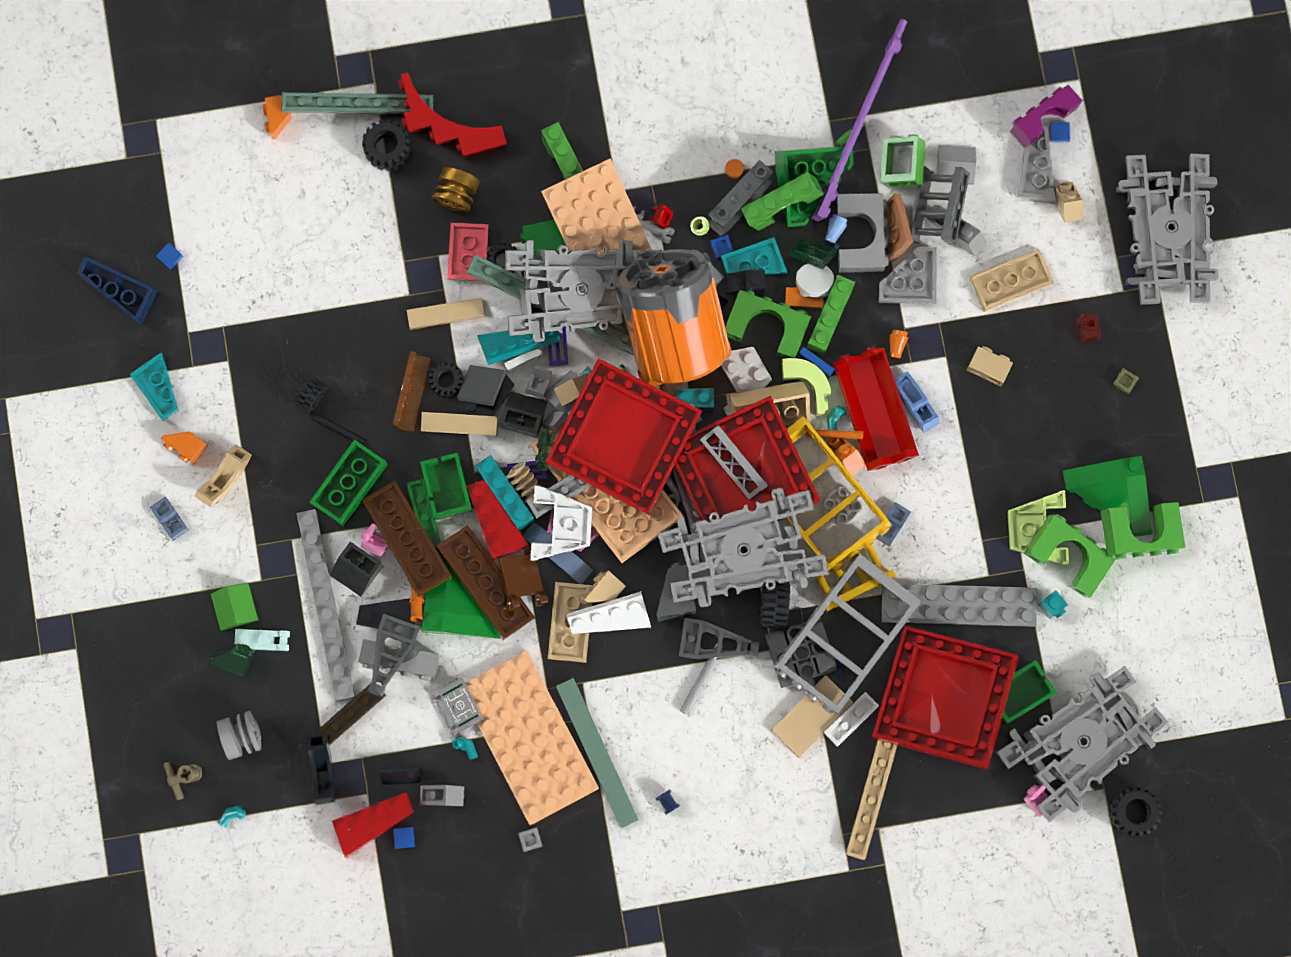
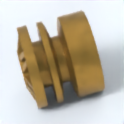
[432,167,480,213]

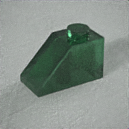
[207,643,256,677]

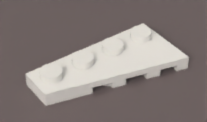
[566,592,651,634]

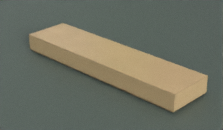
[407,298,485,330]
[421,412,498,436]

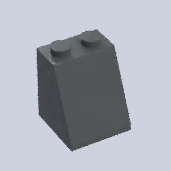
[657,562,696,622]

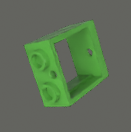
[880,134,926,188]

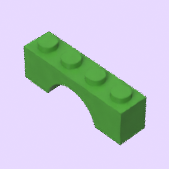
[807,275,855,355]

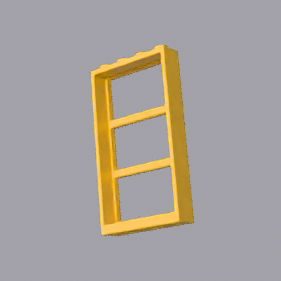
[786,416,891,573]

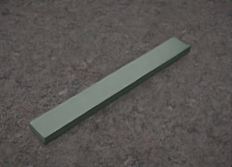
[282,92,433,114]
[556,678,638,828]

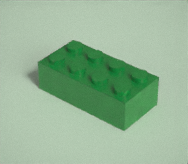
[310,439,388,527]

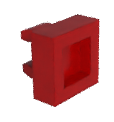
[648,204,674,229]

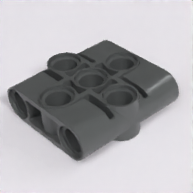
[765,618,837,688]

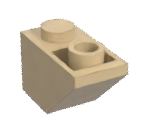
[1054,182,1083,223]
[580,571,625,604]

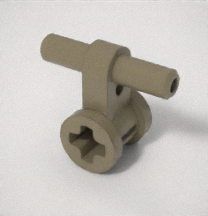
[163,762,202,800]

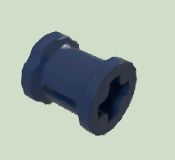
[655,789,680,815]

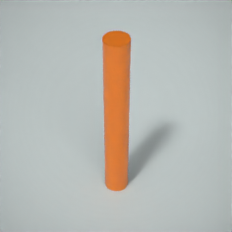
[806,430,863,439]

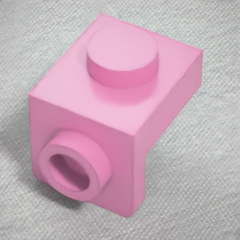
[361,523,389,557]
[1024,784,1048,817]

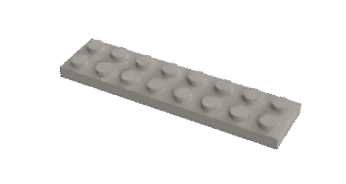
[881,584,1037,627]

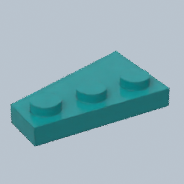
[721,238,787,275]
[130,353,179,421]

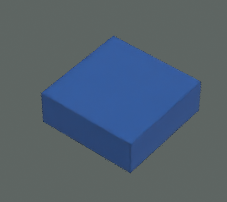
[1050,122,1071,142]
[710,235,734,260]
[156,243,183,270]
[394,827,415,849]

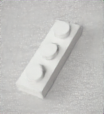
[824,692,879,747]

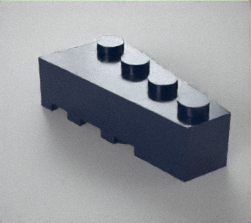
[77,256,158,324]

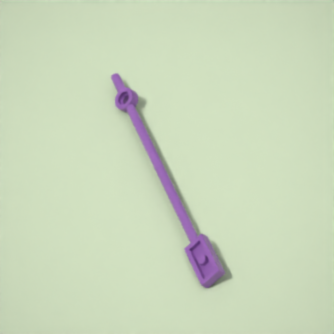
[812,19,907,222]

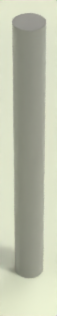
[680,643,723,714]

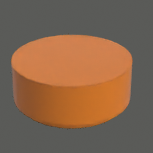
[725,159,744,179]

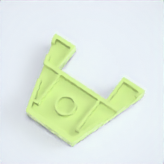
[1008,490,1069,566]

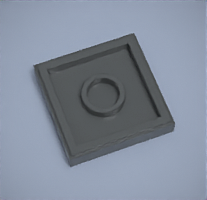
[457,365,506,406]

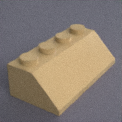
[729,381,810,429]

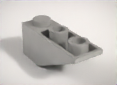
[927,205,986,256]

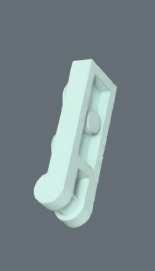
[234,629,290,651]

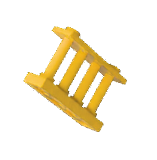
[816,536,896,612]

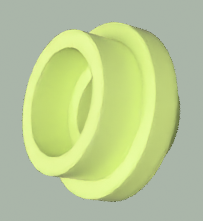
[691,217,709,236]

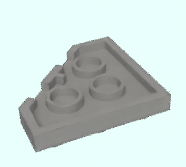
[879,247,937,304]

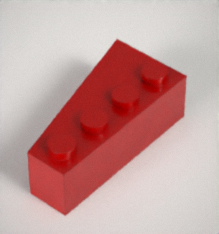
[466,480,529,561]
[332,793,414,858]

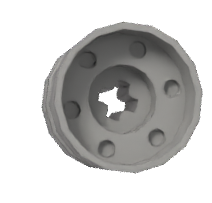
[217,711,262,760]

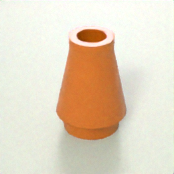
[889,330,908,358]

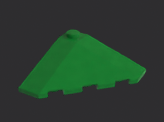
[774,146,853,227]
[1062,456,1152,537]
[422,557,501,639]

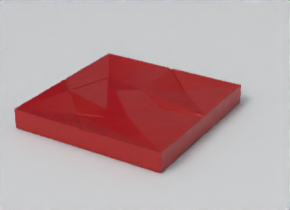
[545,358,702,515]
[675,396,821,522]
[872,625,1018,770]

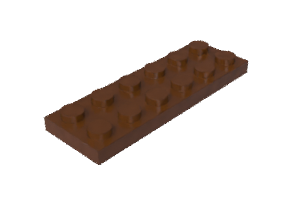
[362,481,452,597]
[435,525,535,641]

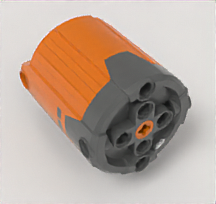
[616,249,731,387]

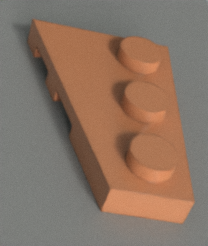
[885,194,913,262]

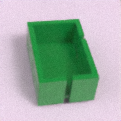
[420,453,473,521]
[1001,660,1057,725]

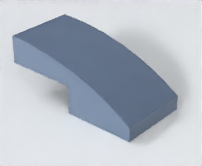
[150,496,189,541]
[876,502,911,547]

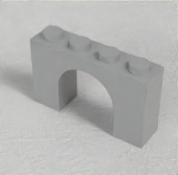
[836,193,888,272]

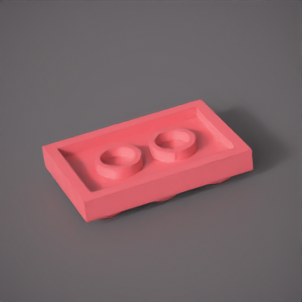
[447,223,489,281]

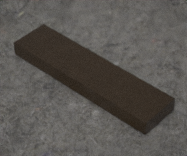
[314,682,387,746]

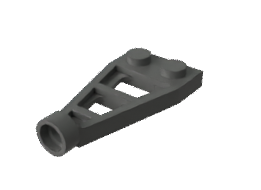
[368,614,420,696]
[679,618,759,660]

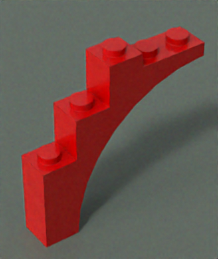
[398,73,507,158]

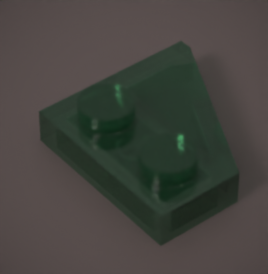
[790,240,841,270]
[535,428,553,471]

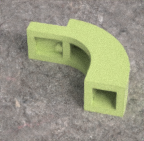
[781,358,831,416]

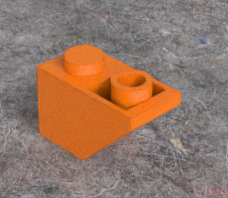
[262,95,292,139]
[161,432,208,464]
[826,438,866,475]

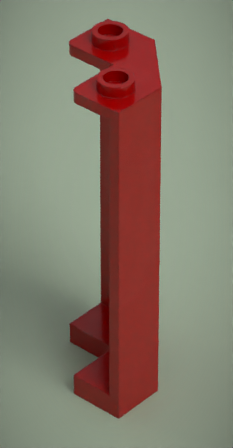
[833,346,919,471]

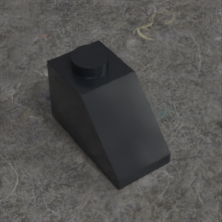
[726,270,765,294]

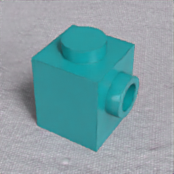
[1038,590,1068,619]

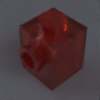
[1076,312,1102,343]

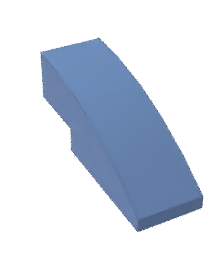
[894,371,940,433]

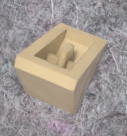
[554,373,589,407]

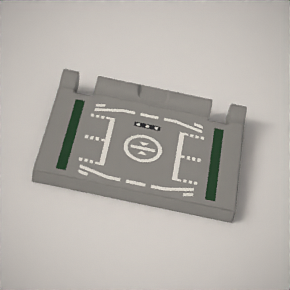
[432,678,483,736]

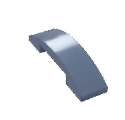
[523,522,593,584]

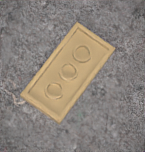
[969,249,1054,312]
[548,582,593,663]
[771,675,853,758]

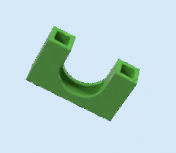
[541,122,583,179]
[741,172,825,231]
[725,290,811,359]
[1100,502,1186,560]
[1024,514,1115,598]

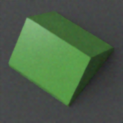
[211,583,258,631]

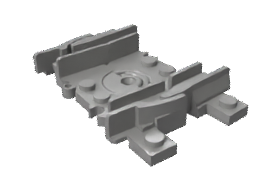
[1116,154,1218,305]
[505,239,656,342]
[658,488,829,607]
[997,666,1168,822]

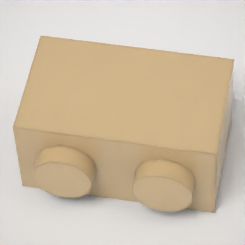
[967,346,1013,386]

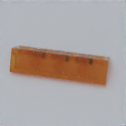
[393,351,431,432]

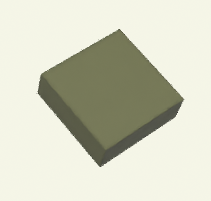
[1112,368,1139,394]

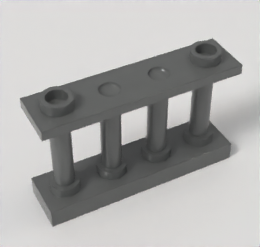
[708,160,774,237]
[909,166,970,245]

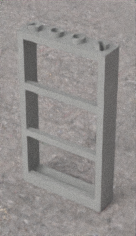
[774,554,921,714]

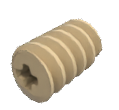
[506,461,541,503]

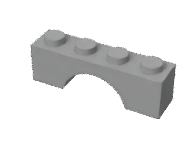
[358,639,441,681]

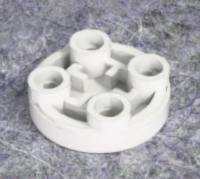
[796,263,834,297]
[823,486,862,526]

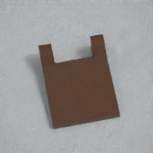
[498,555,548,611]

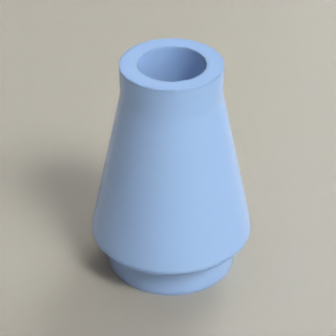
[825,214,847,244]

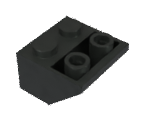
[500,391,548,438]
[330,541,383,597]

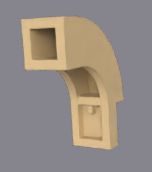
[194,445,252,507]

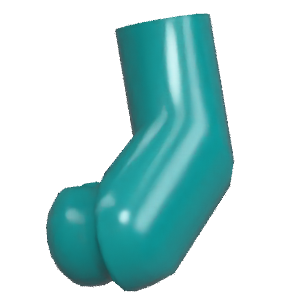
[827,406,846,430]
[452,737,478,760]
[217,806,246,828]

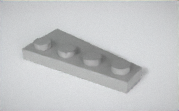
[1017,125,1056,203]

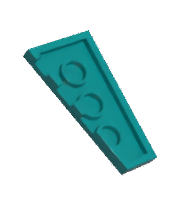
[477,331,560,365]

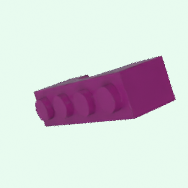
[1010,84,1083,148]

